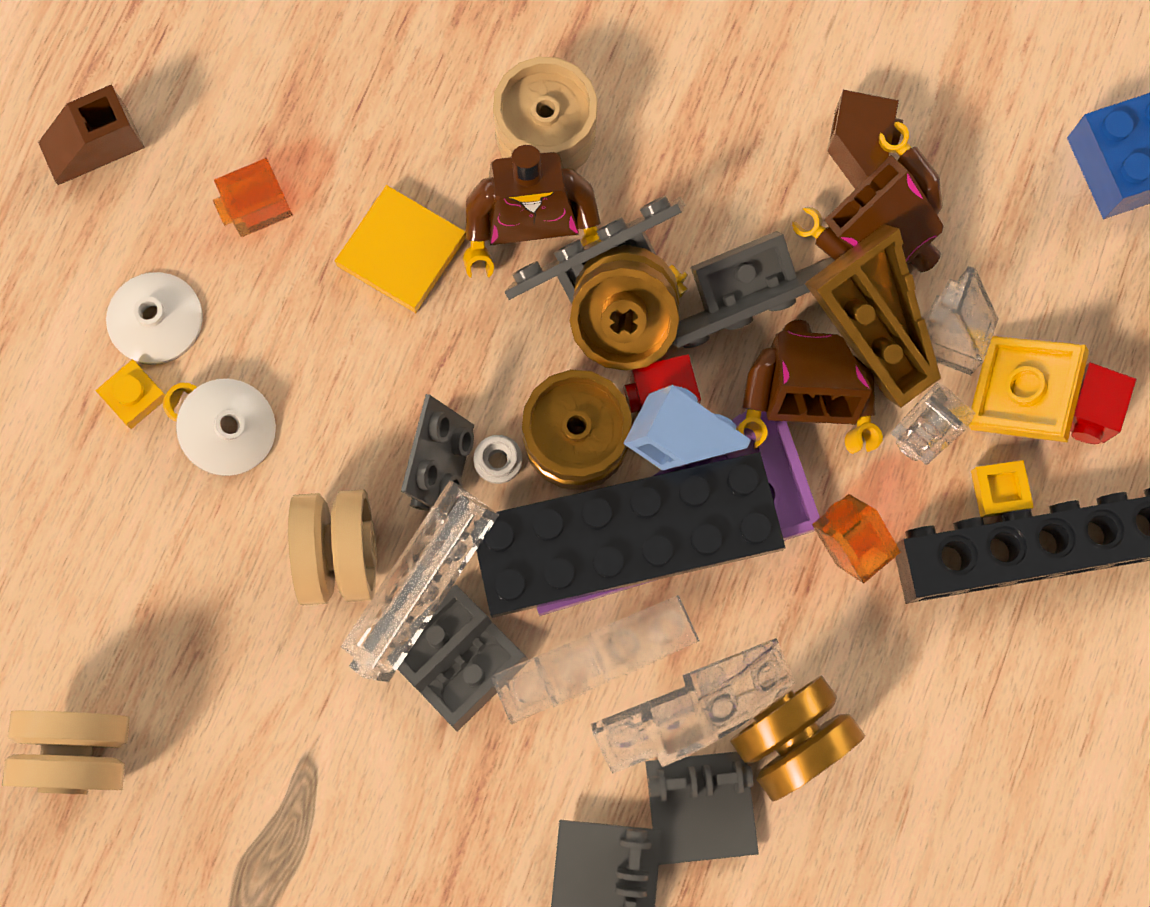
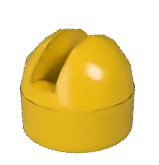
[163,383,197,422]

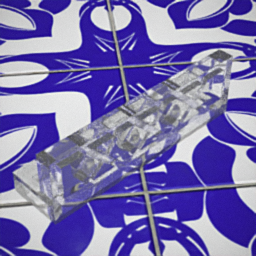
[341,481,499,682]

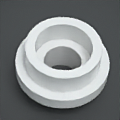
[474,435,522,484]

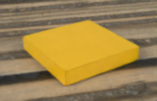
[335,185,466,313]
[967,336,1089,443]

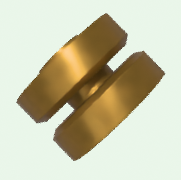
[569,245,679,371]
[522,370,632,490]
[730,675,865,802]

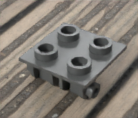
[401,394,474,517]
[645,752,759,865]
[551,820,662,907]

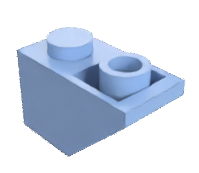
[623,385,750,470]

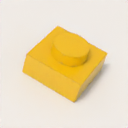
[95,359,165,429]
[971,460,1034,518]

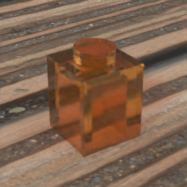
[213,157,293,238]
[812,494,901,584]

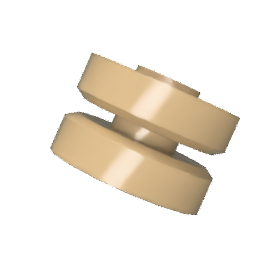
[493,56,598,171]
[288,489,377,606]
[2,710,130,794]

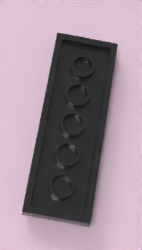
[469,452,786,618]

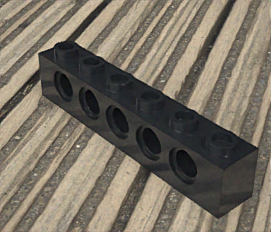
[893,488,1150,604]

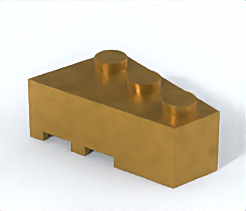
[805,224,941,408]

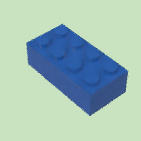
[1067,93,1150,219]

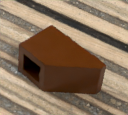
[38,84,145,185]
[827,89,903,189]

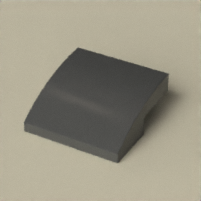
[383,584,529,732]

